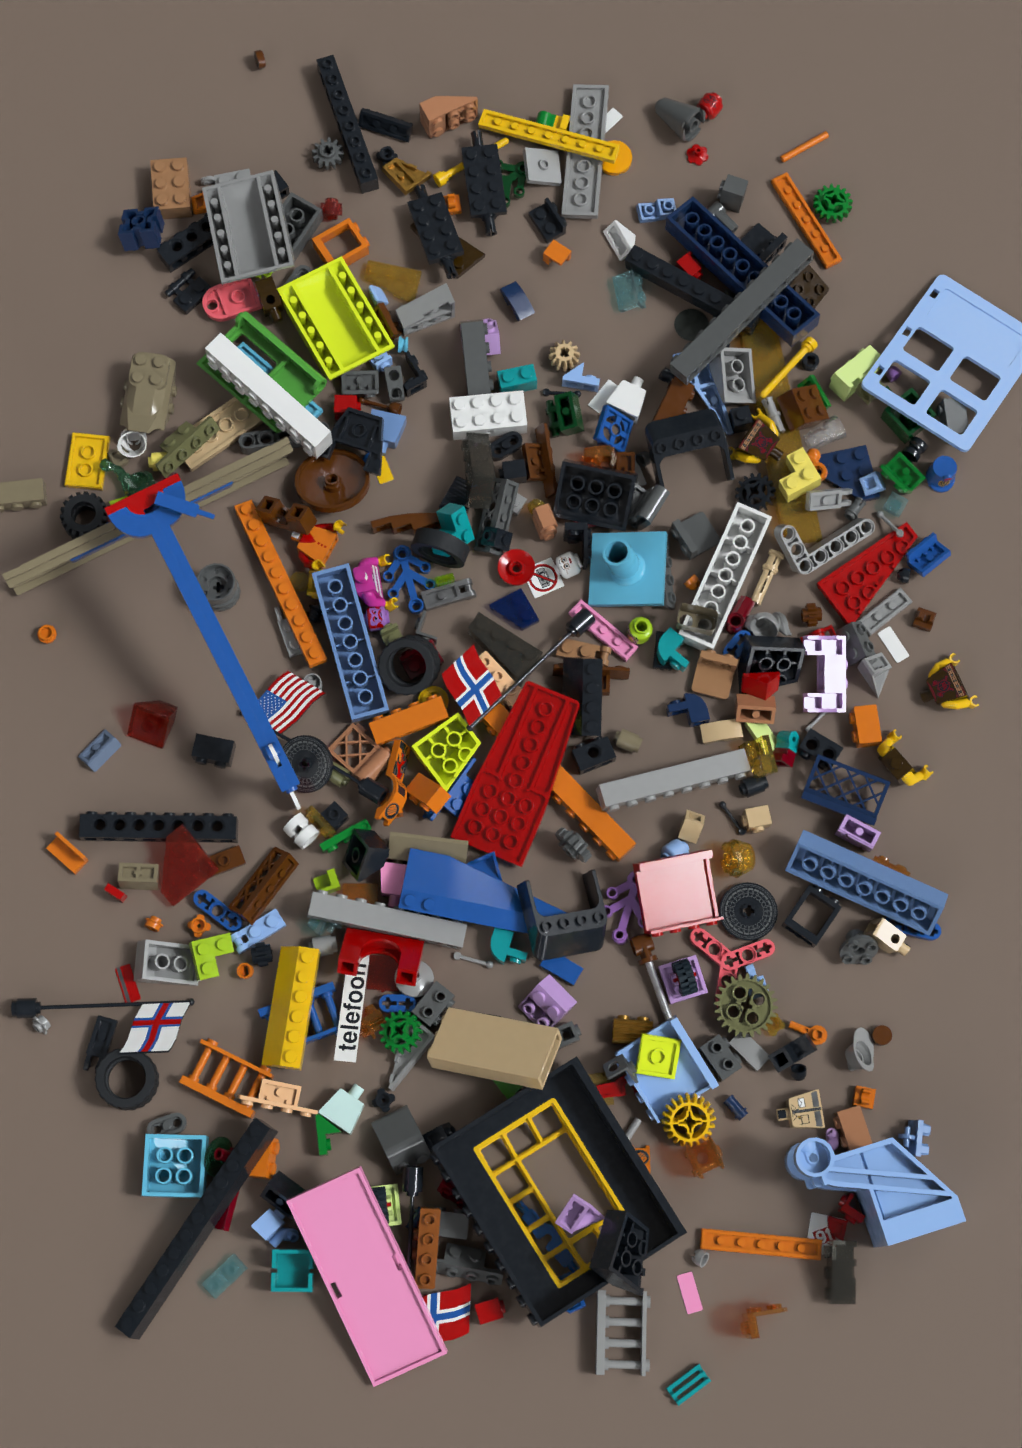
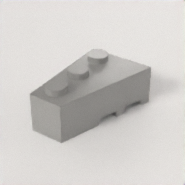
[395,283,455,336]

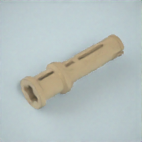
[751,549,785,606]

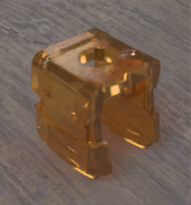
[683,1135,725,1179]

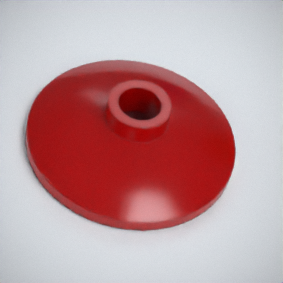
[497,549,535,586]

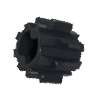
[251,942,273,967]

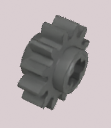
[312,137,344,170]

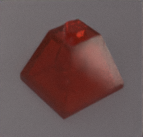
[127,700,178,749]

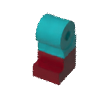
[768,731,799,767]

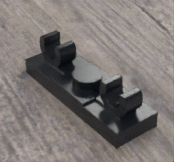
[358,108,413,143]

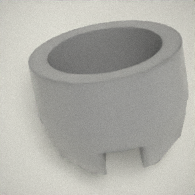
[691,1249,709,1268]

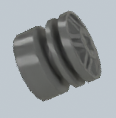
[196,563,241,611]

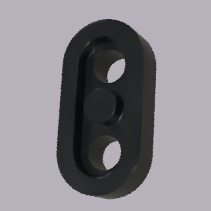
[488,431,523,461]

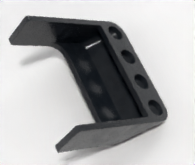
[645,409,735,488]
[517,869,607,961]

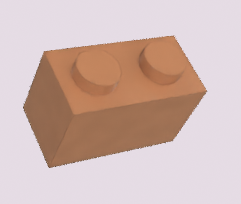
[734,694,776,724]
[833,1105,873,1151]

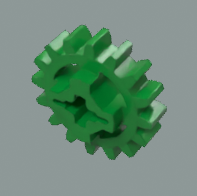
[813,184,853,223]
[379,1010,423,1055]

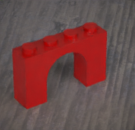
[337,927,424,986]

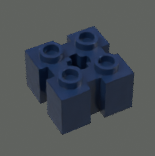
[118,206,165,251]

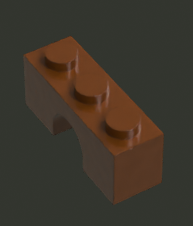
[255,496,317,535]

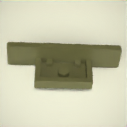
[156,416,220,478]

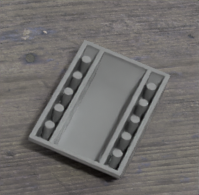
[202,170,295,284]

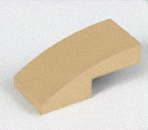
[700,719,744,744]

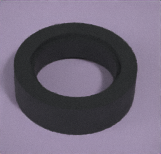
[410,528,470,568]

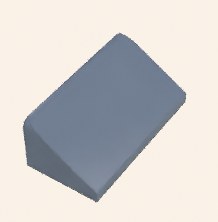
[78,729,121,772]

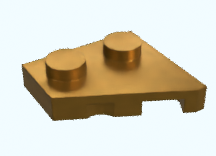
[382,158,432,196]

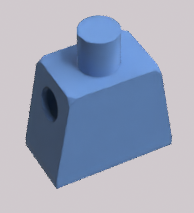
[371,409,407,456]

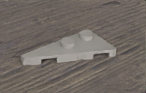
[388,1025,434,1091]

